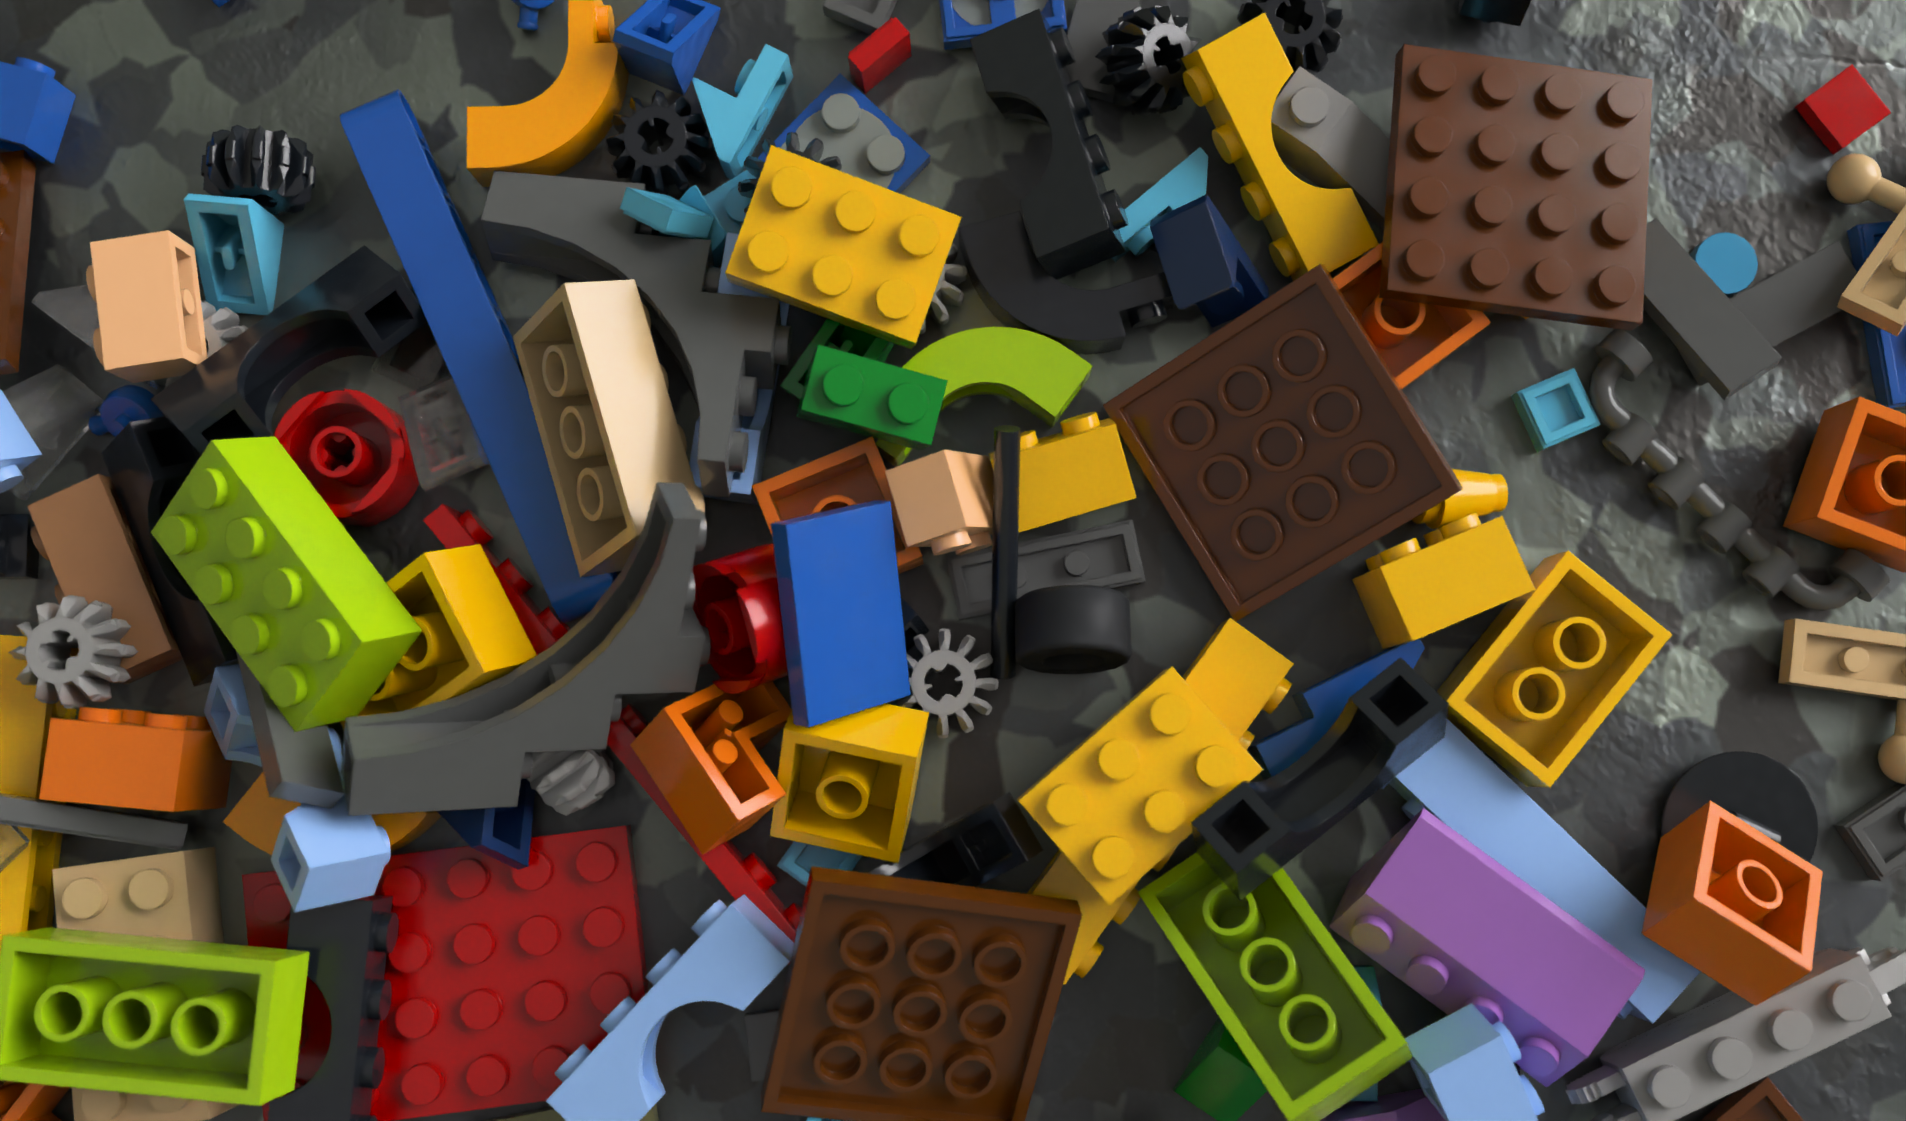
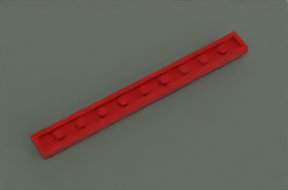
[423,504,802,965]

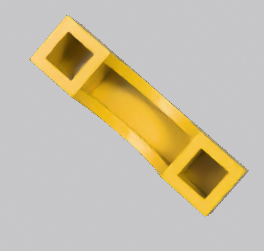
[1181,12,1379,281]

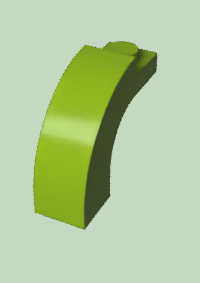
[876,326,1093,467]

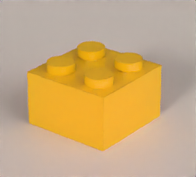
[1352,512,1536,649]
[770,703,929,863]

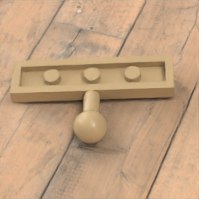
[1827,154,1906,336]
[1778,618,1906,784]

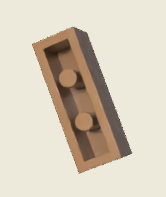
[27,474,183,684]

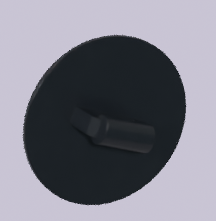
[1661,751,1818,863]

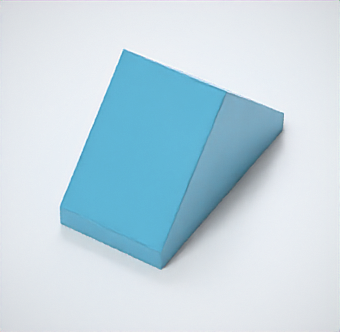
[184,193,285,315]

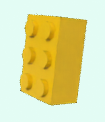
[725,145,961,349]
[340,544,537,731]
[1436,550,1672,788]
[1017,666,1263,906]

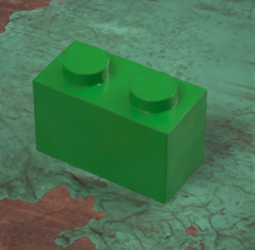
[796,345,948,451]

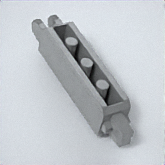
[1565,947,1906,1121]

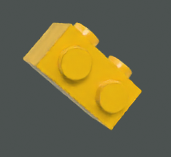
[989,412,1137,533]

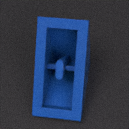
[613,0,721,96]

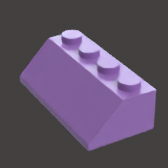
[1329,808,1645,1088]

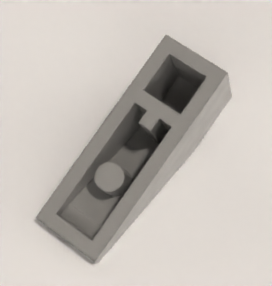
[1271,66,1390,230]

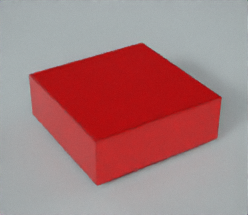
[848,17,912,94]
[1795,64,1892,155]

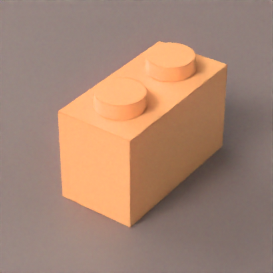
[86,230,208,383]
[885,450,993,555]

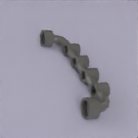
[1588,329,1890,611]

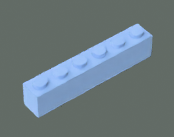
[1381,719,1701,1023]

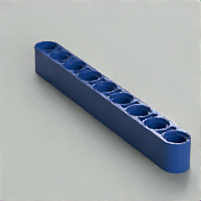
[340,89,618,624]

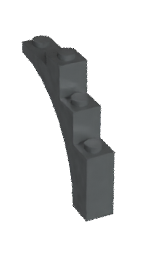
[481,170,792,498]
[341,483,710,816]

